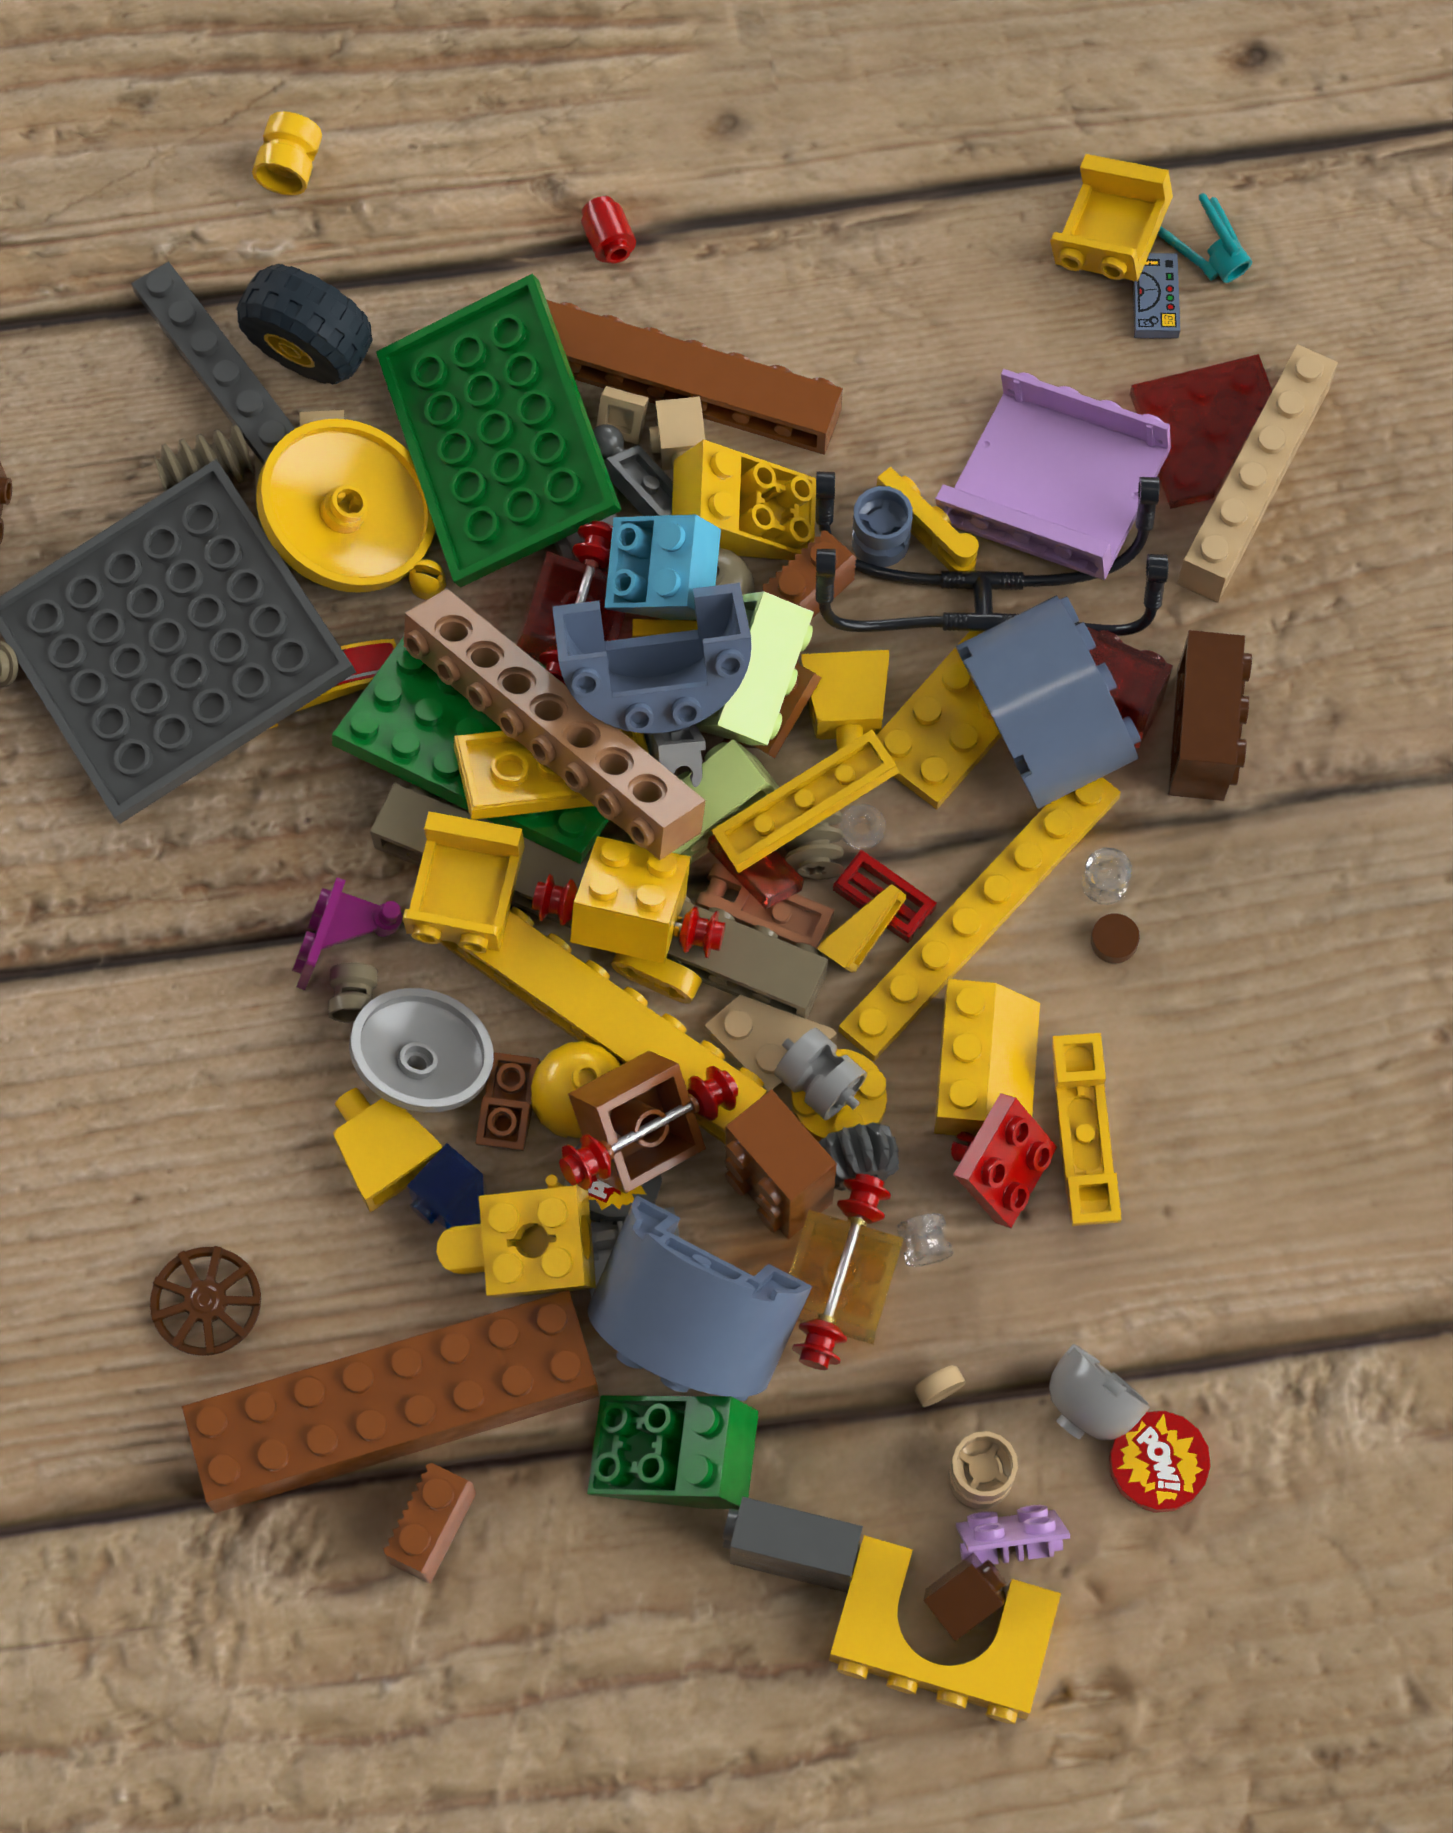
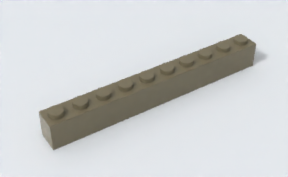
[370,783,828,1019]

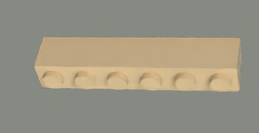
[1177,344,1338,603]

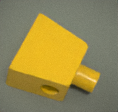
[801,650,889,751]
[333,1088,447,1213]

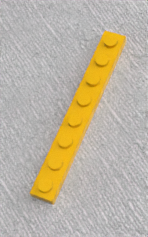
[838,777,1121,1062]

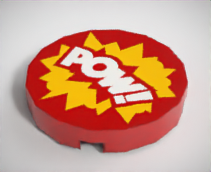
[1109,1411,1211,1513]

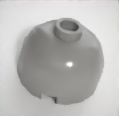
[1049,1344,1150,1440]

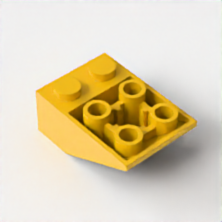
[671,439,816,560]

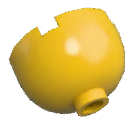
[531,1041,621,1138]

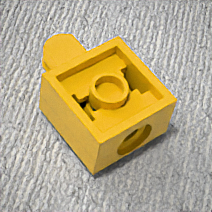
[436,1185,596,1298]

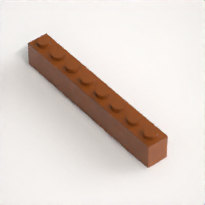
[546,300,843,455]

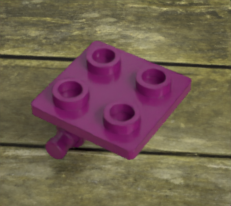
[292,877,402,990]

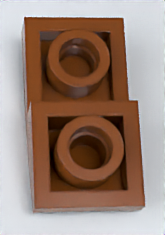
[475,1052,541,1151]

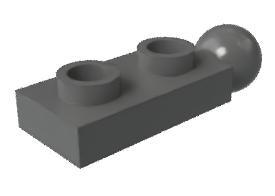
[593,424,673,516]

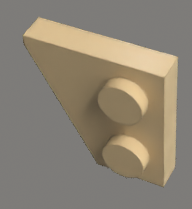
[704,995,837,1093]

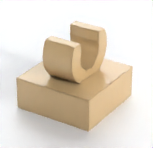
[596,386,649,444]

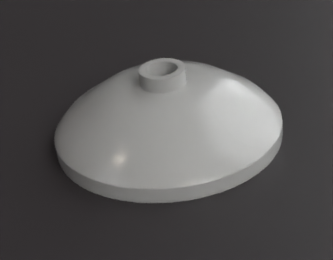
[349,988,494,1112]

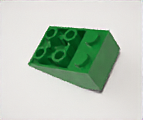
[587,1395,759,1510]

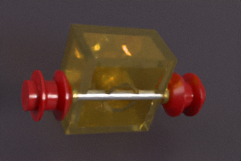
[789,1174,904,1370]

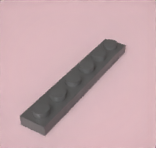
[131,261,295,465]

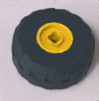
[236,264,373,385]

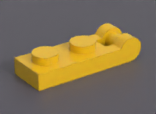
[876,466,979,572]

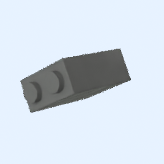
[723,1497,863,1593]

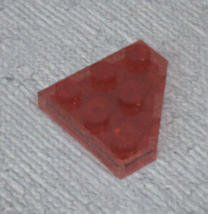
[1130,354,1272,509]

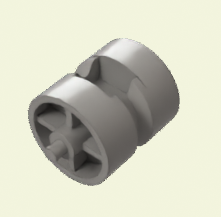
[774,1028,867,1120]

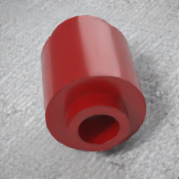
[581,196,636,264]

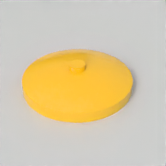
[256,419,435,593]

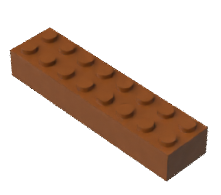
[182,1290,599,1513]

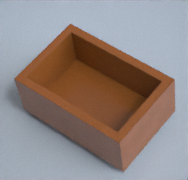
[724,1089,837,1240]

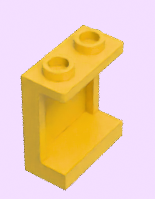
[1050,154,1173,282]
[402,811,525,953]

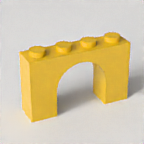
[829,1535,1061,1724]

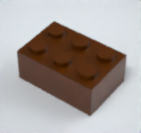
[1168,630,1252,801]

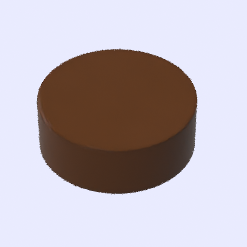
[1091,913,1140,963]

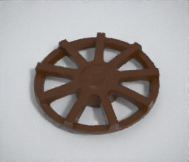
[150,1246,261,1356]

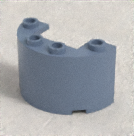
[552,583,752,734]
[956,595,1142,809]
[587,1195,813,1401]

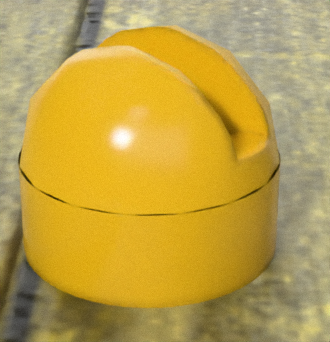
[409,559,446,600]

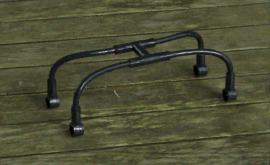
[815,471,1168,636]

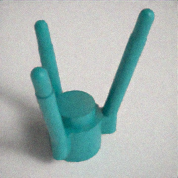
[1157,193,1253,283]

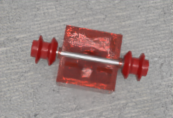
[515,521,626,685]

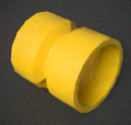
[252,111,322,196]

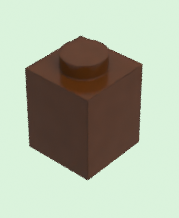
[923,1553,1006,1641]

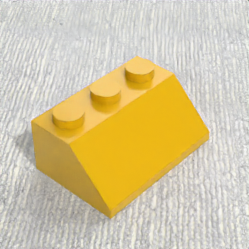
[934,979,1040,1136]

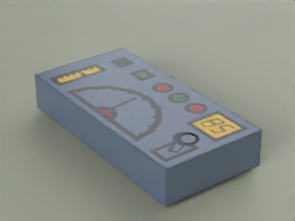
[1133,253,1180,338]

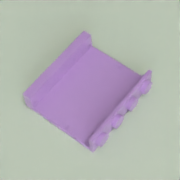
[935,369,1171,580]

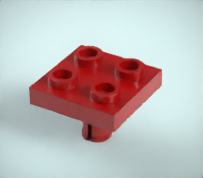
[951,1093,1057,1228]

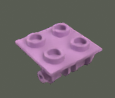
[956,1505,1070,1564]

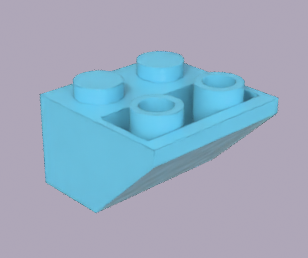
[604,514,721,620]

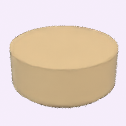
[914,1365,966,1407]

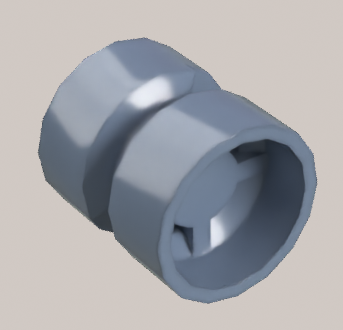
[852,486,913,567]

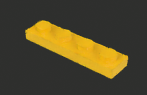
[711,729,899,873]

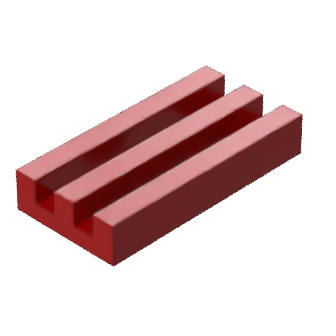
[833,850,937,943]

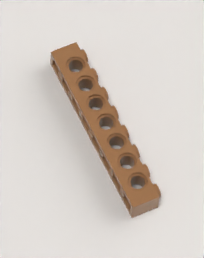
[404,588,706,860]

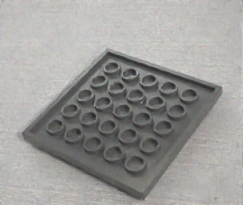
[0,459,356,824]

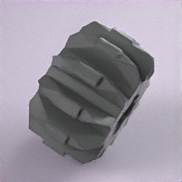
[819,1122,899,1191]

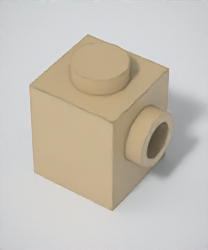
[649,396,706,470]

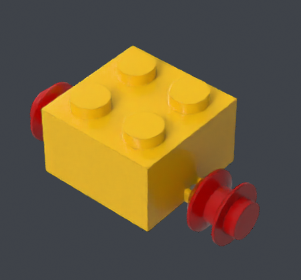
[532,836,726,963]

